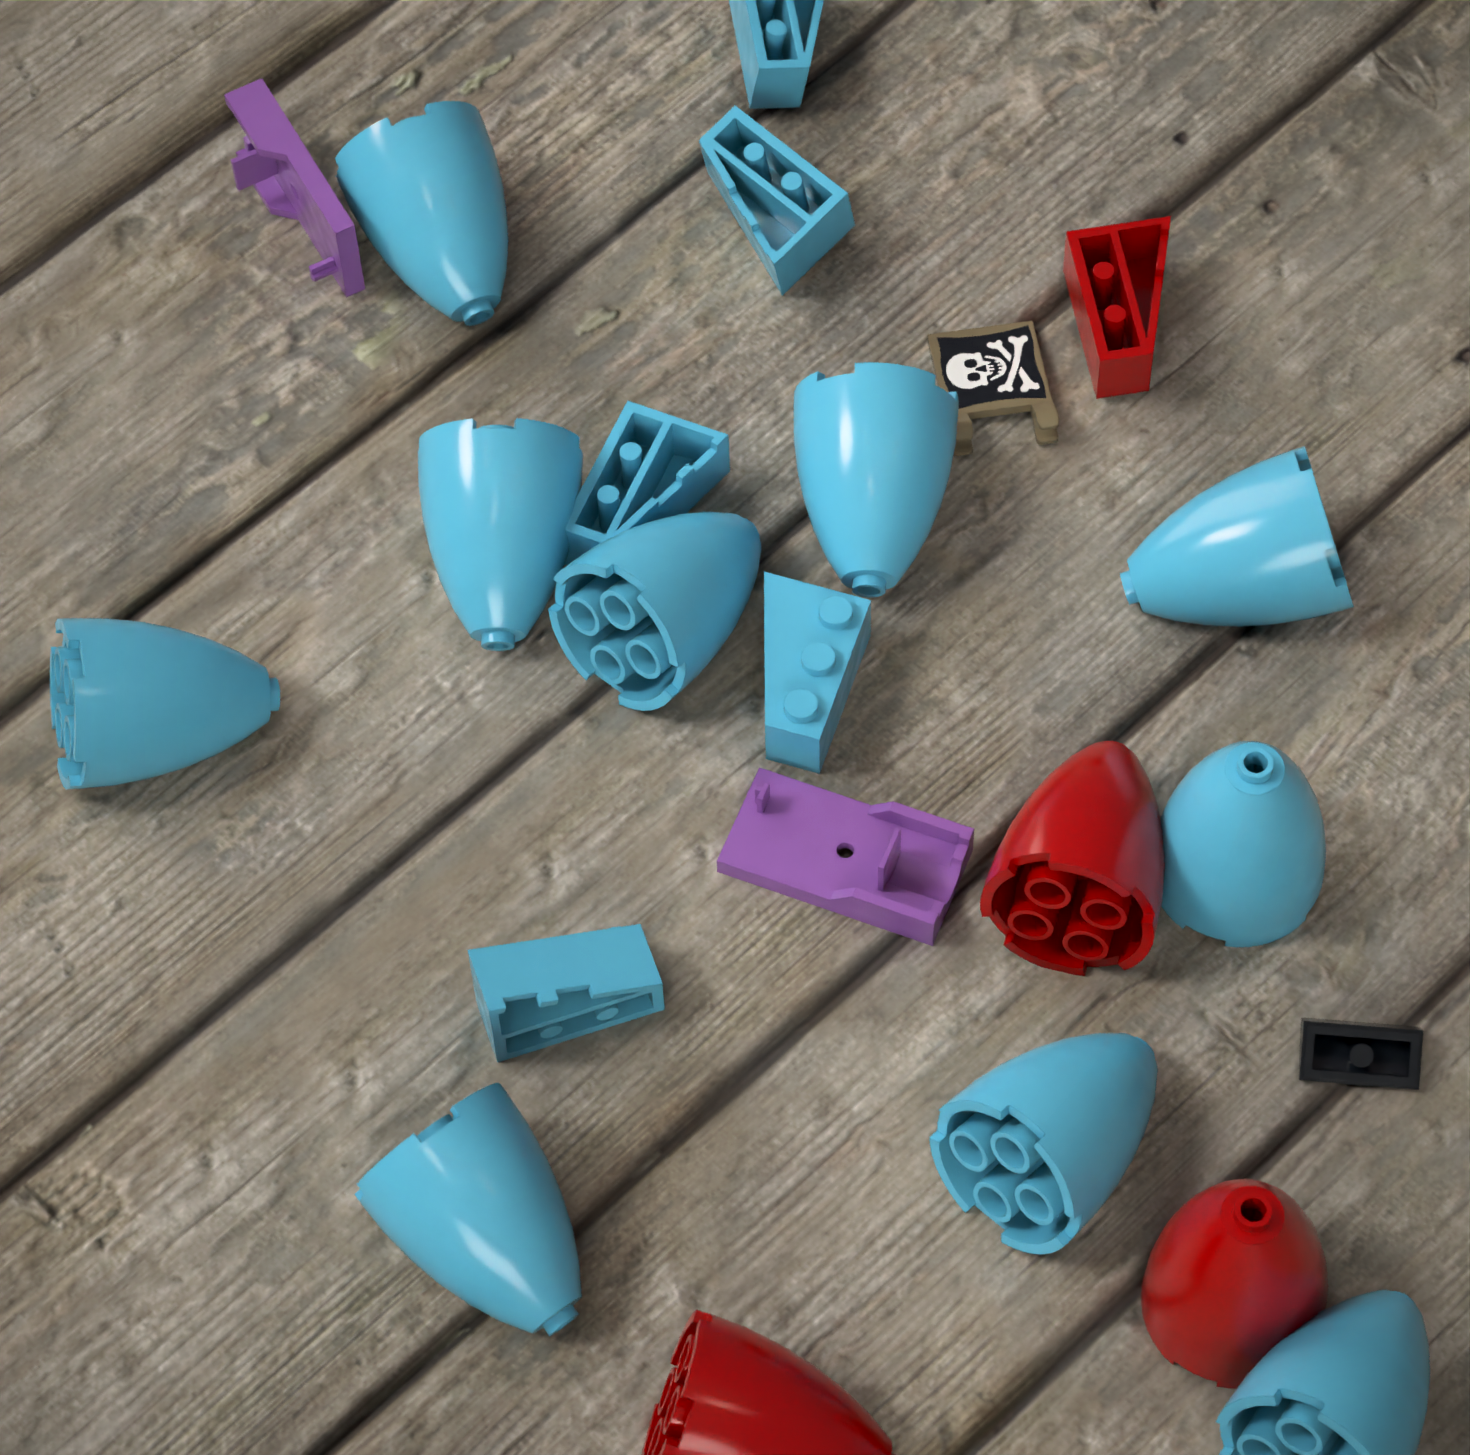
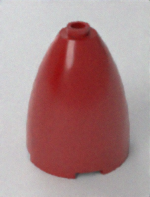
[980,741,1165,976]
[1141,1179,1328,1389]
[641,1310,894,1455]

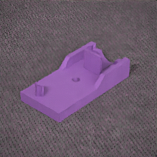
[224,78,365,297]
[717,767,974,946]

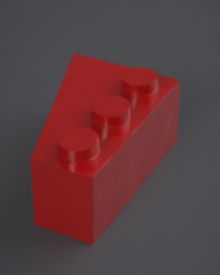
[1063,216,1171,399]

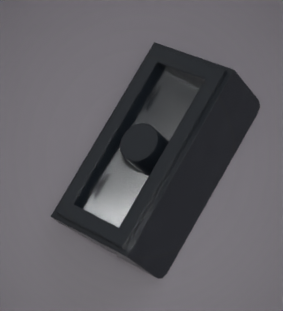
[1299,1017,1424,1090]

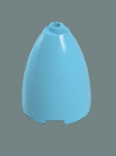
[335,101,508,326]
[793,362,959,598]
[418,418,583,651]
[1120,446,1354,627]
[548,512,762,711]
[50,618,280,790]
[1160,741,1326,947]
[929,1033,1158,1254]
[355,1083,582,1336]
[1216,1290,1430,1455]

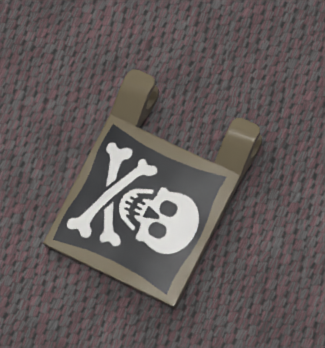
[927,320,1059,456]

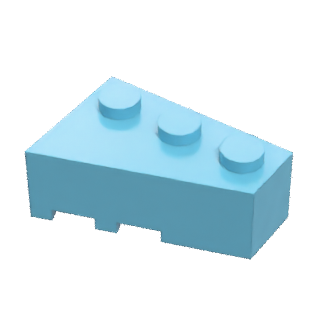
[729,0,824,109]
[699,105,855,296]
[564,400,730,565]
[764,571,871,774]
[467,924,665,1063]

